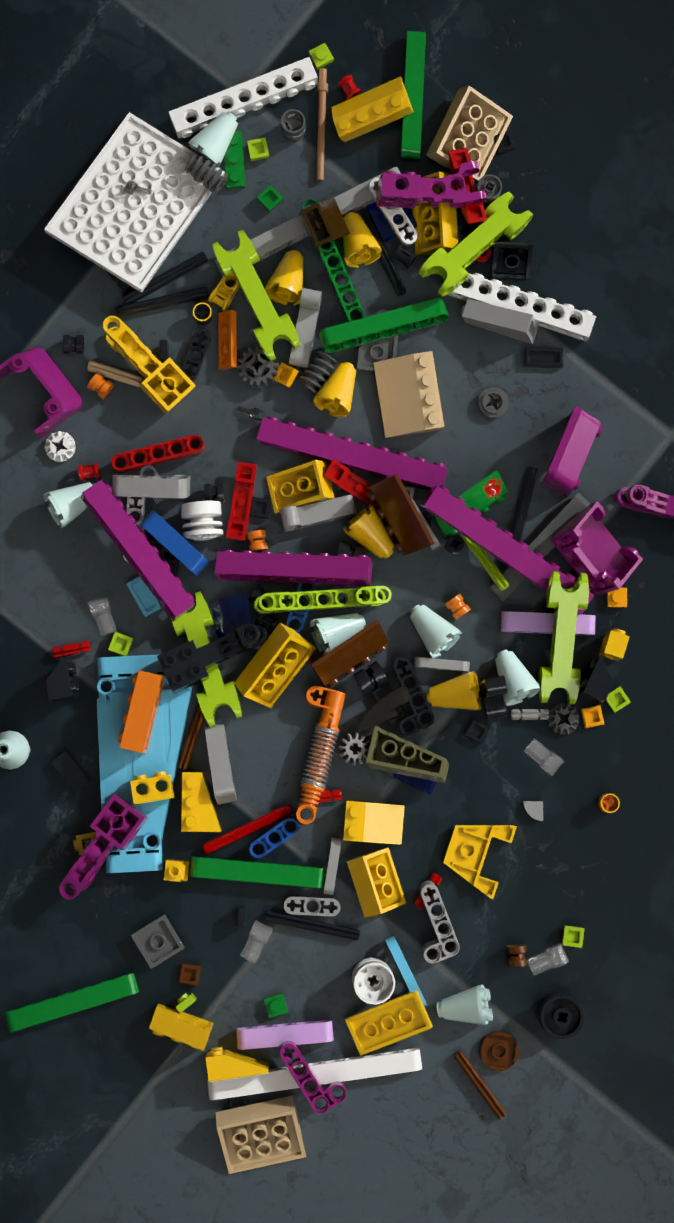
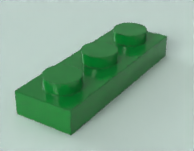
[224,131,245,189]

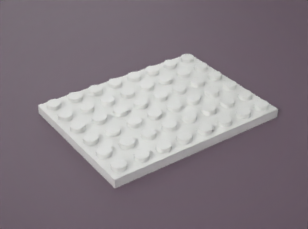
[44,112,225,293]

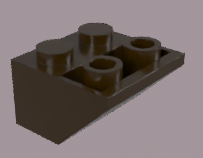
[299,198,350,250]

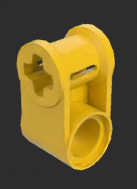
[208,274,240,311]

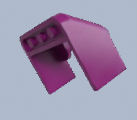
[0,347,83,439]
[540,406,603,497]

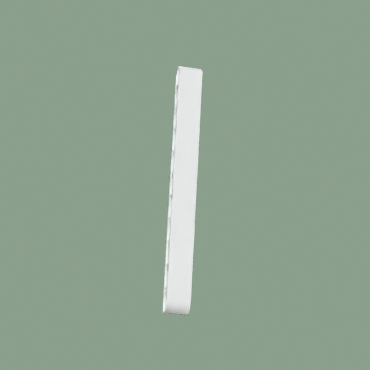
[207,1048,422,1100]

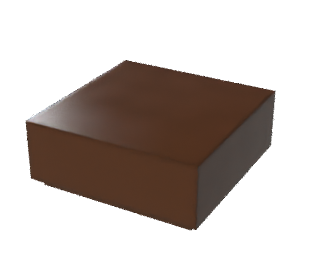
[179,963,201,986]

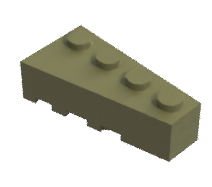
[366,726,449,783]

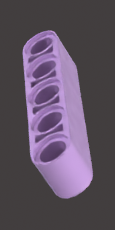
[501,612,596,636]
[236,1020,334,1050]

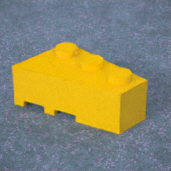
[181,772,222,832]
[149,1003,214,1051]

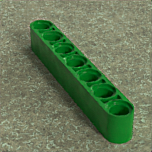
[401,31,426,159]
[301,199,364,322]
[318,298,449,353]
[190,857,326,888]
[4,973,139,1033]

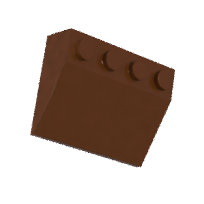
[366,474,435,555]
[311,620,389,687]

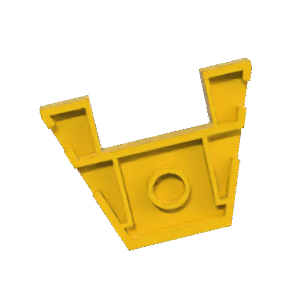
[443,825,517,899]

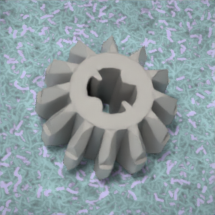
[339,732,371,766]

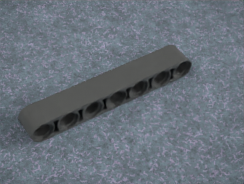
[489,493,591,601]

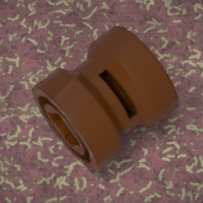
[507,945,527,967]

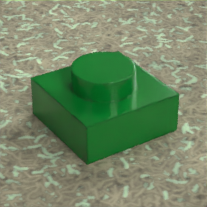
[257,185,284,213]
[264,993,288,1018]

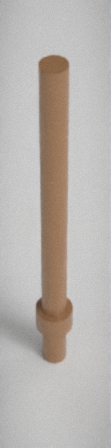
[316,68,328,181]

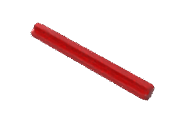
[203,804,293,854]

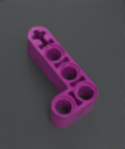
[280,1041,346,1114]

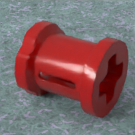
[337,75,361,100]
[78,462,100,482]

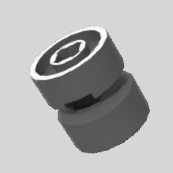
[281,109,306,142]
[476,174,502,206]

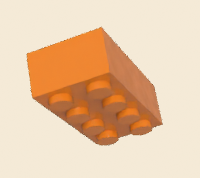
[117,670,165,753]

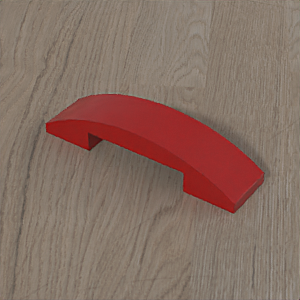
[448,148,487,225]
[323,459,377,510]
[226,462,257,541]

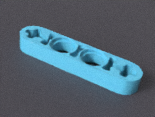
[385,936,427,1007]

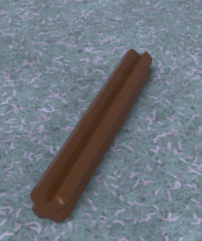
[177,702,205,770]
[454,1051,507,1120]

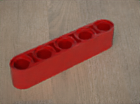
[112,435,205,474]

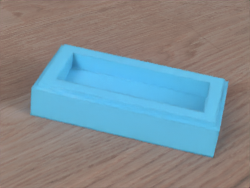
[126,576,162,617]

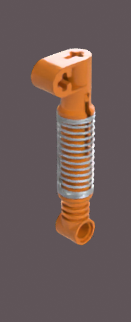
[296,686,346,825]

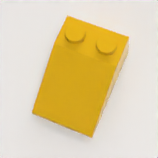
[266,460,334,514]
[343,801,404,844]
[206,1047,269,1082]

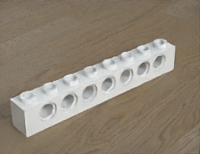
[169,57,318,139]
[448,273,596,342]

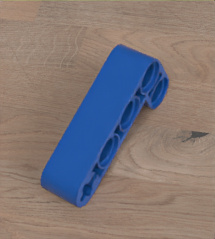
[140,510,209,577]

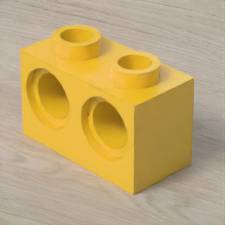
[599,628,630,661]
[130,771,174,804]

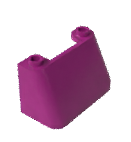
[552,501,643,594]

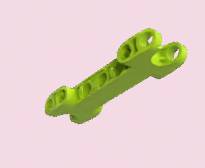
[418,192,533,297]
[212,230,301,361]
[538,571,589,704]
[254,586,392,614]
[171,591,242,728]

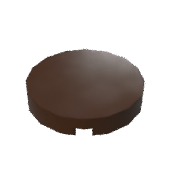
[480,1031,519,1071]

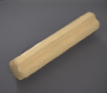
[87,360,143,387]

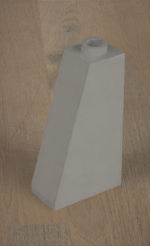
[461,299,539,345]

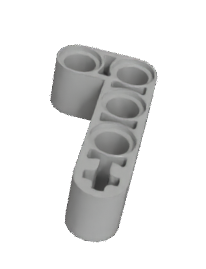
[289,288,322,368]
[112,475,190,498]
[279,495,357,532]
[204,723,237,805]
[419,881,460,964]

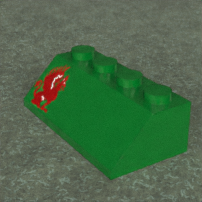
[431,470,508,538]

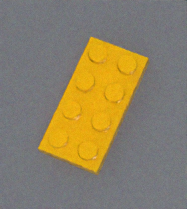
[345,990,433,1056]

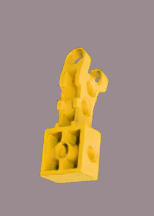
[103,316,196,415]

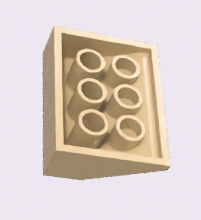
[426,86,513,182]
[373,351,444,438]
[216,1095,306,1174]

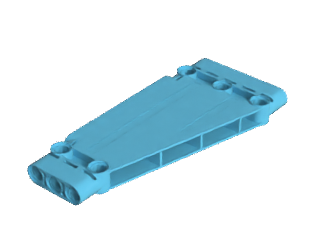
[97,654,193,873]

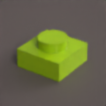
[309,43,334,70]
[247,137,269,161]
[108,632,134,656]
[606,686,631,713]
[562,925,585,948]
[176,993,197,1013]

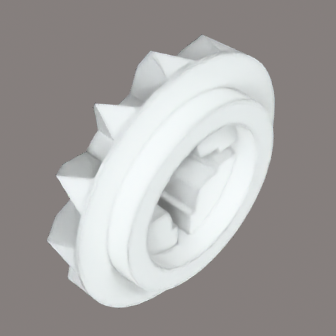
[44,431,76,462]

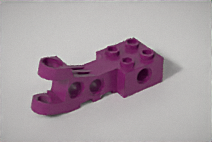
[376,161,487,208]
[614,485,674,519]
[59,794,148,900]

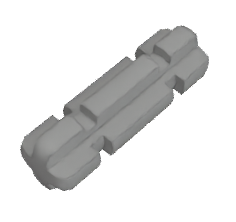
[511,709,549,720]

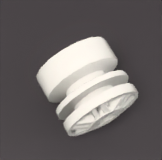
[180,501,223,541]
[352,957,395,1005]

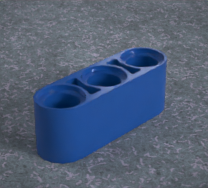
[286,583,315,634]
[249,818,299,858]

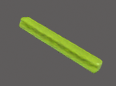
[459,533,509,591]

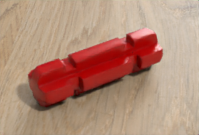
[52,641,91,658]
[317,789,342,803]
[414,873,442,909]

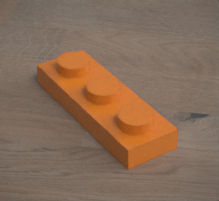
[218,310,237,370]

